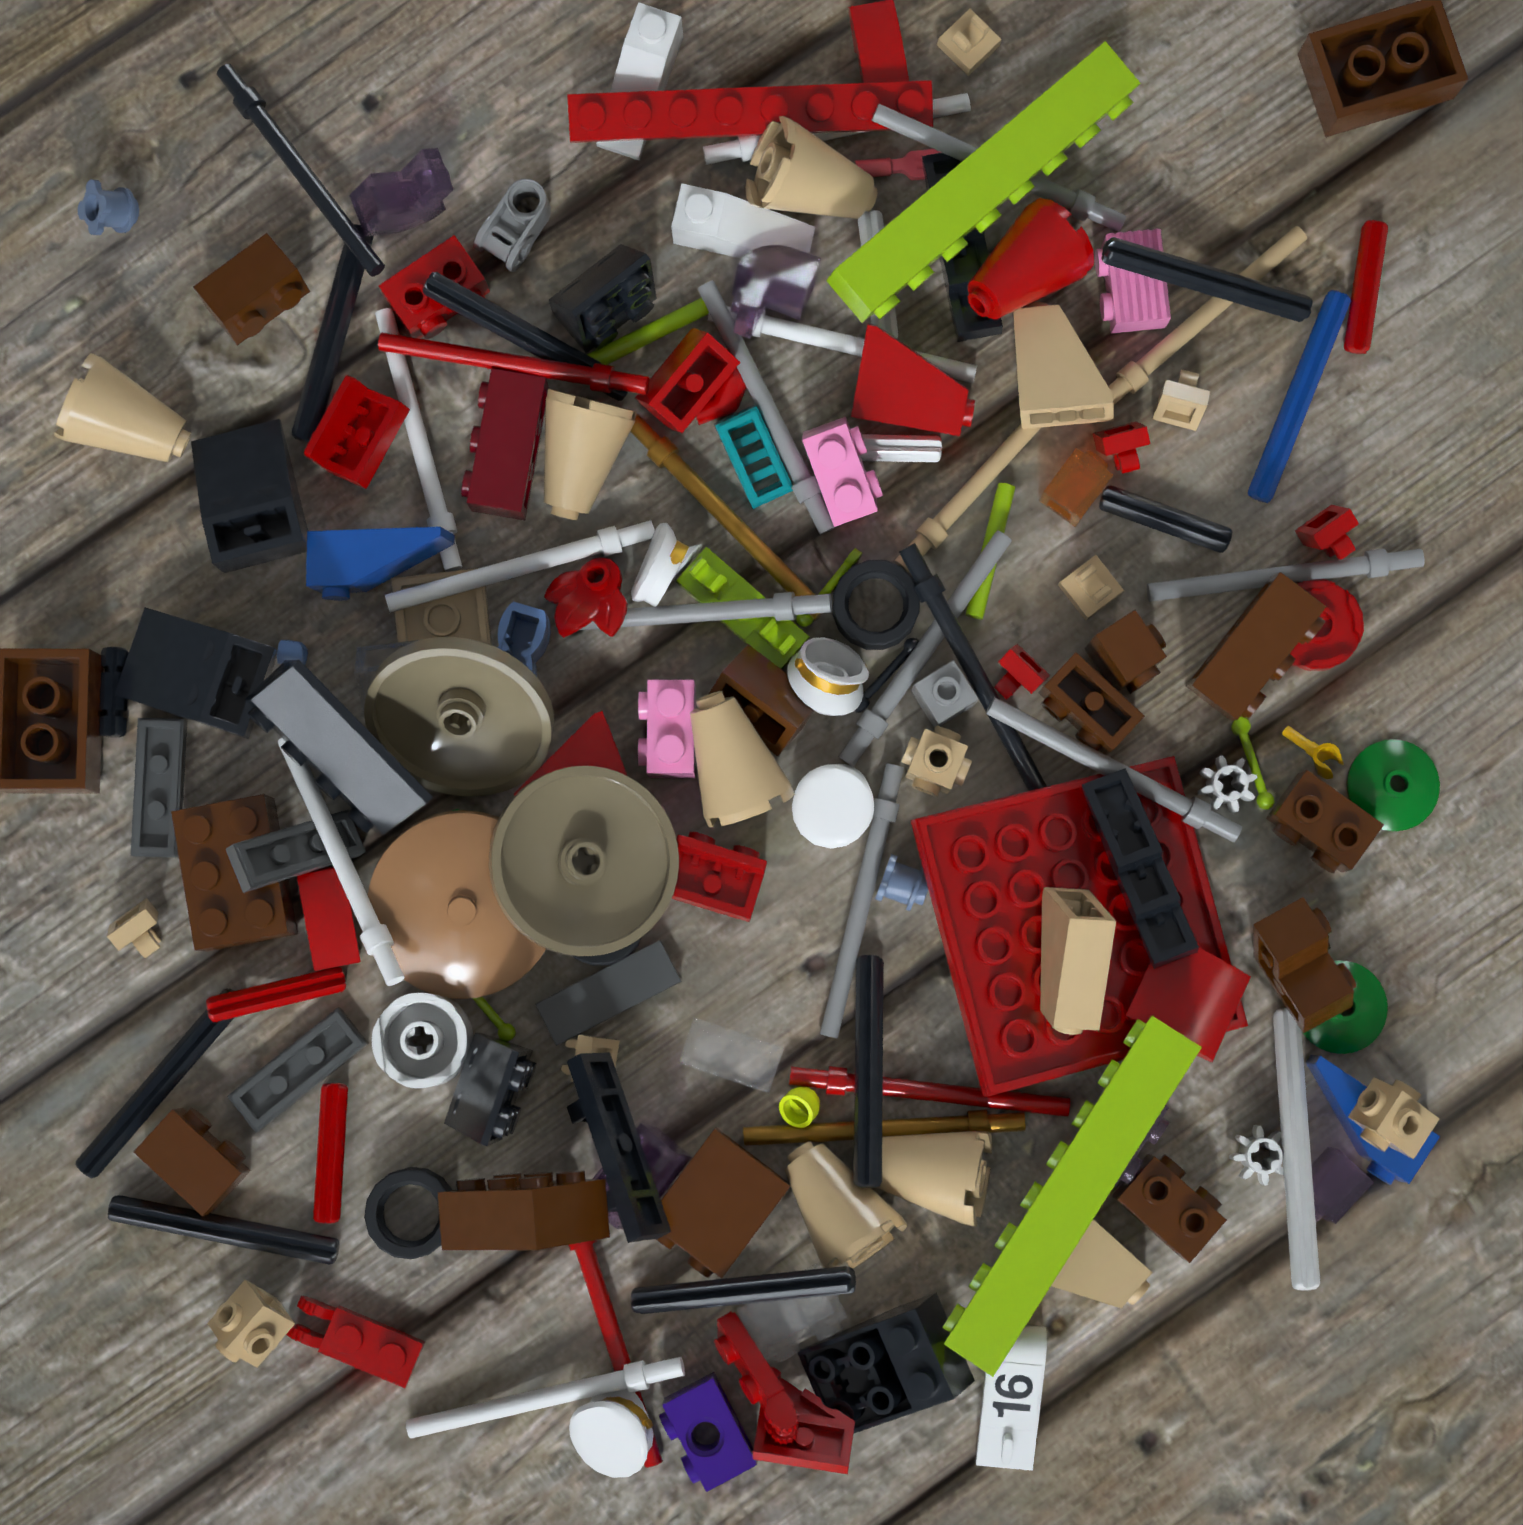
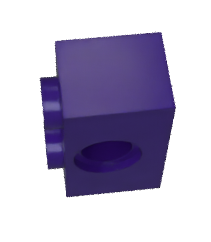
[659,1372,758,1492]

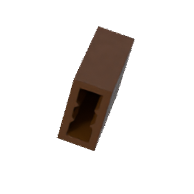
[656,1127,790,1279]

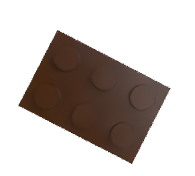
[1297,0,1469,137]
[1186,572,1326,720]
[0,648,103,794]
[171,794,298,952]
[438,1171,610,1250]

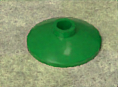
[1346,739,1440,832]
[1302,960,1388,1054]

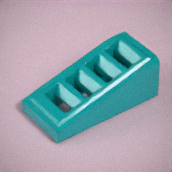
[713,405,793,509]

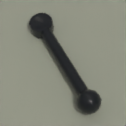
[854,638,919,713]

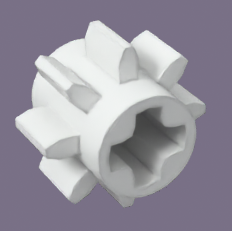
[1197,755,1257,814]
[1229,1125,1284,1185]

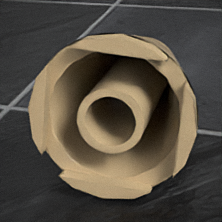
[745,116,877,219]
[54,353,192,462]
[544,389,637,520]
[690,691,795,827]
[876,1131,992,1227]
[785,1142,907,1269]

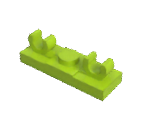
[676,547,810,669]

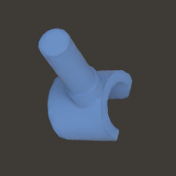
[277,640,308,665]

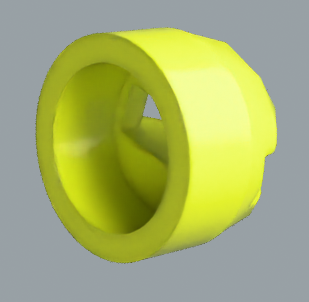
[779,1086,821,1128]

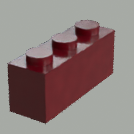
[461,368,550,521]

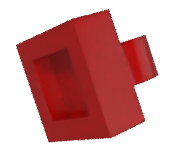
[1093,421,1151,474]
[1295,505,1359,560]
[994,644,1050,700]

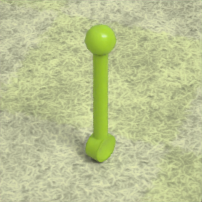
[796,548,863,627]
[1231,717,1275,810]
[472,996,516,1042]

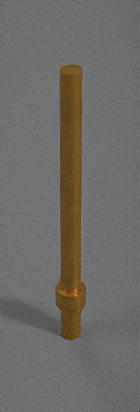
[630,414,823,620]
[743,1110,1026,1146]

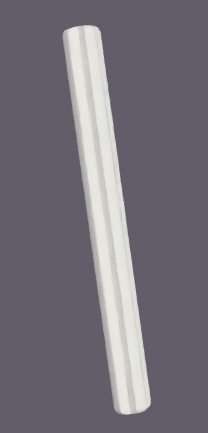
[1273,1008,1320,1291]

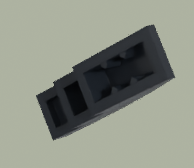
[922,153,1003,342]
[1082,768,1199,969]

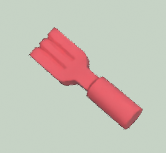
[855,149,942,180]

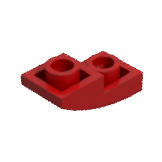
[848,0,909,83]
[297,866,361,971]

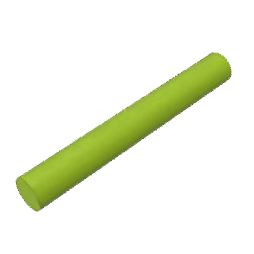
[587,297,709,365]
[965,483,1016,620]

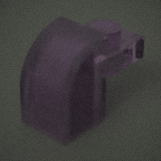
[349,148,454,237]
[731,245,822,339]

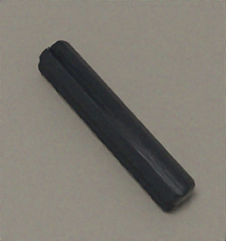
[1099,485,1232,553]

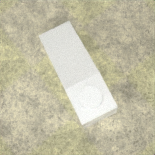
[596,2,683,160]
[671,183,815,272]

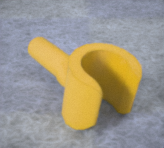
[1282,725,1344,779]

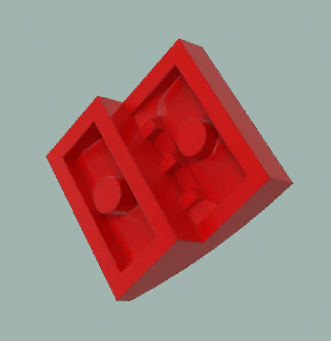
[1125,948,1251,1063]

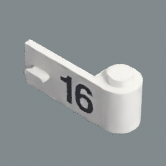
[975,1325,1047,1471]

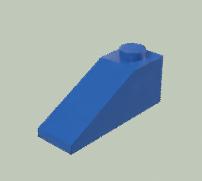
[306,527,455,601]
[1306,1055,1440,1185]

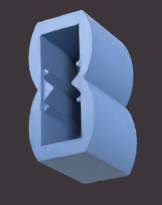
[497,601,551,677]

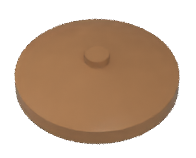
[368,810,546,999]

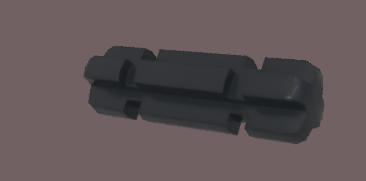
[99,647,129,737]

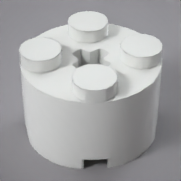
[372,993,473,1088]

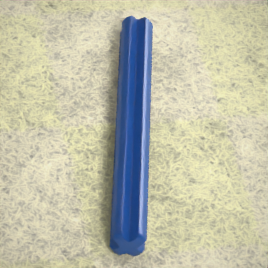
[1248,290,1351,503]

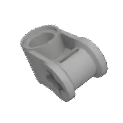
[473,179,551,272]

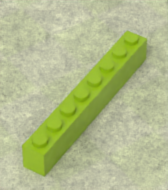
[826,41,1141,323]
[942,1016,1202,1377]

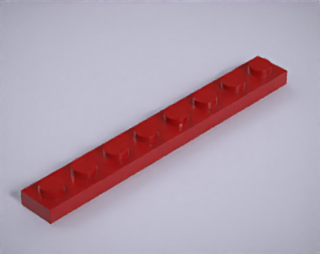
[567,80,933,143]

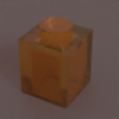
[1039,448,1113,528]

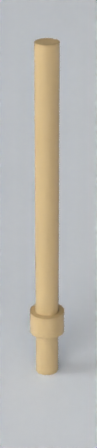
[1108,226,1307,405]
[894,424,1042,573]

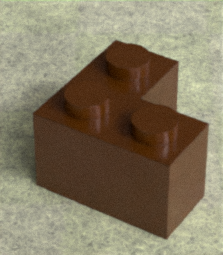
[1253,897,1356,1033]

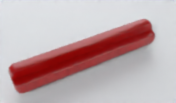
[1344,220,1388,354]
[206,967,346,1022]
[313,1083,348,1224]

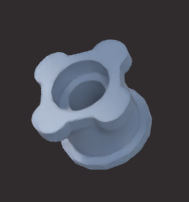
[78,180,139,235]
[875,854,928,911]

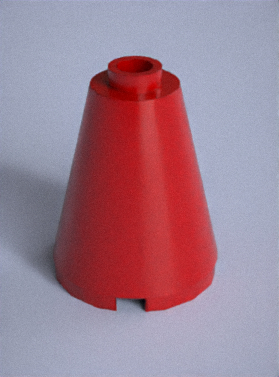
[968,198,1094,319]

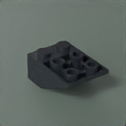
[549,244,657,353]
[191,419,308,573]
[114,607,277,739]
[444,1033,537,1146]
[797,1292,975,1433]

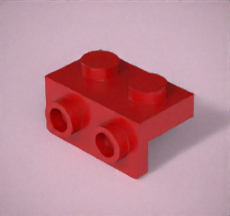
[304,375,410,489]
[671,832,767,922]

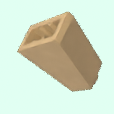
[1013,302,1114,429]
[1040,887,1116,1035]
[1051,1219,1153,1308]

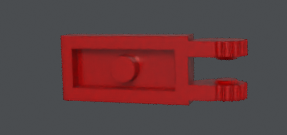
[286,1296,425,1388]
[714,1311,799,1445]

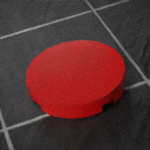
[1290,579,1364,671]

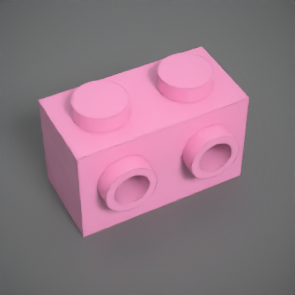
[802,417,883,527]
[638,680,696,778]

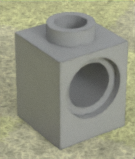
[911,660,978,728]

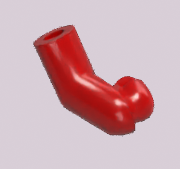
[696,367,747,425]

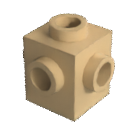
[901,726,972,797]
[1348,1077,1439,1159]
[207,1280,295,1368]

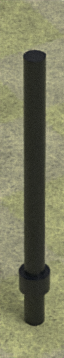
[217,64,385,277]
[899,543,1047,791]

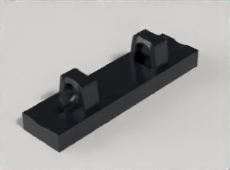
[567,1052,672,1243]

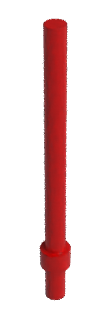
[378,332,650,395]
[789,1066,1070,1117]
[568,1240,663,1468]

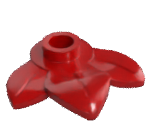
[544,557,628,638]

